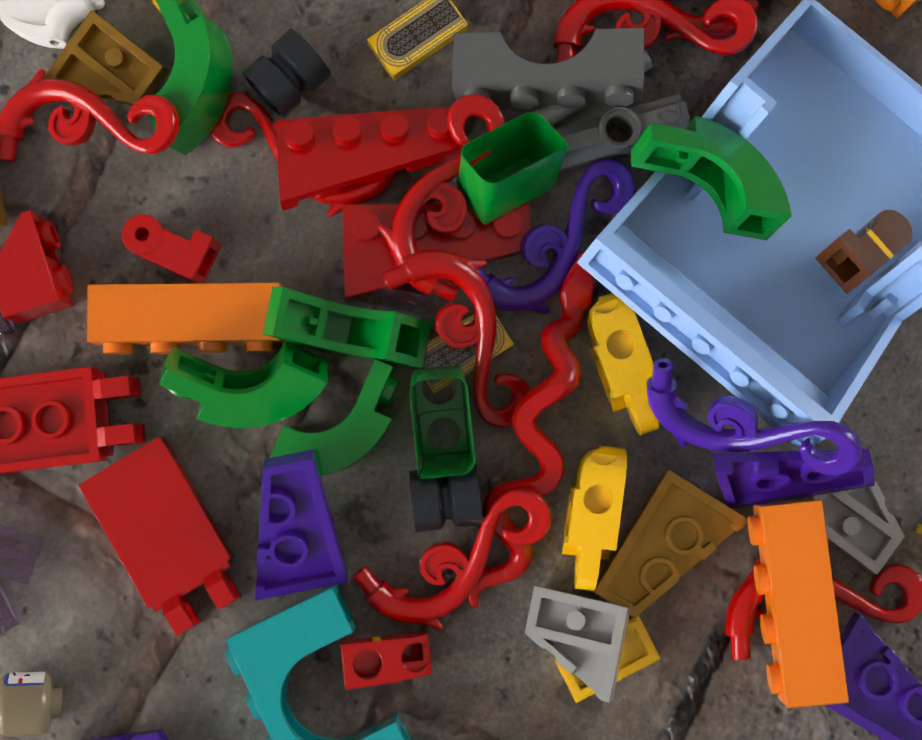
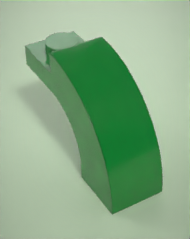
[149,0,233,155]
[631,116,792,241]
[263,287,431,369]
[159,341,328,428]
[270,359,399,476]

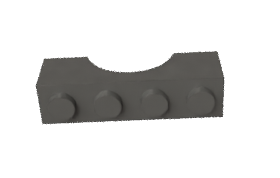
[452,28,644,109]

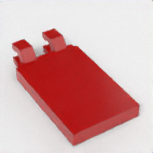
[0,367,146,474]
[78,436,242,636]

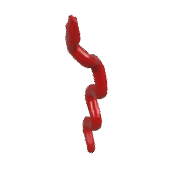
[466,251,597,608]

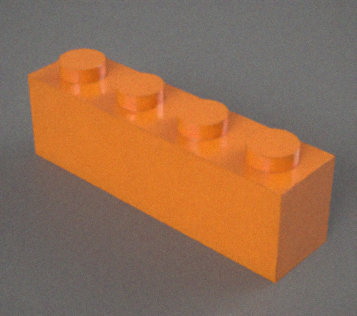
[87,283,285,355]
[748,499,849,708]

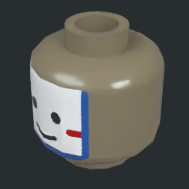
[0,672,63,737]

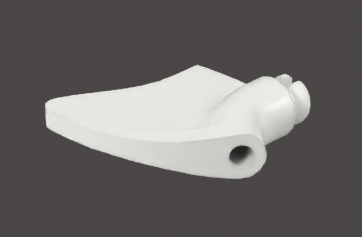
[0,0,105,49]

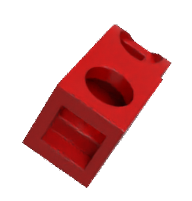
[121,214,222,284]
[339,632,432,690]

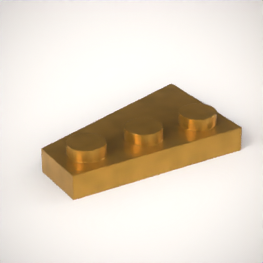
[593,470,748,618]

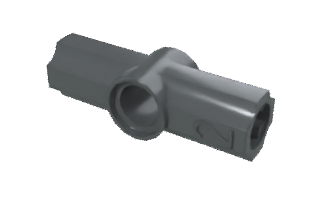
[556,94,690,173]

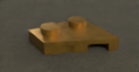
[44,10,169,105]

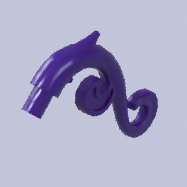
[477,159,635,314]
[647,359,862,476]

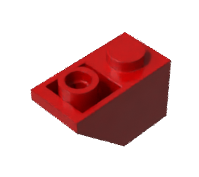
[0,210,74,324]

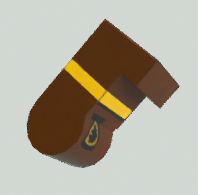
[815,210,913,294]

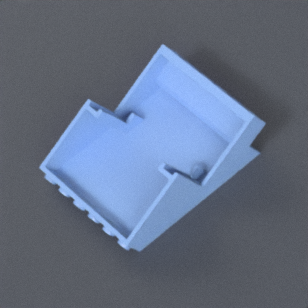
[577,0,922,449]

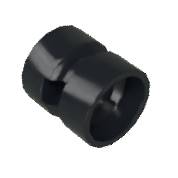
[242,28,331,119]
[409,463,483,532]

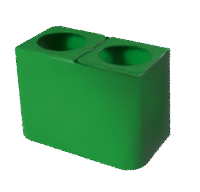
[457,112,569,225]
[410,365,475,479]

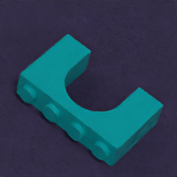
[225,584,411,740]

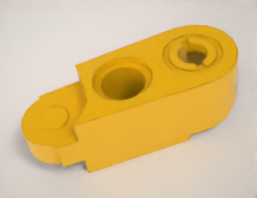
[586,293,659,436]
[562,445,627,591]

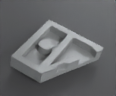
[806,482,905,575]
[524,586,631,703]

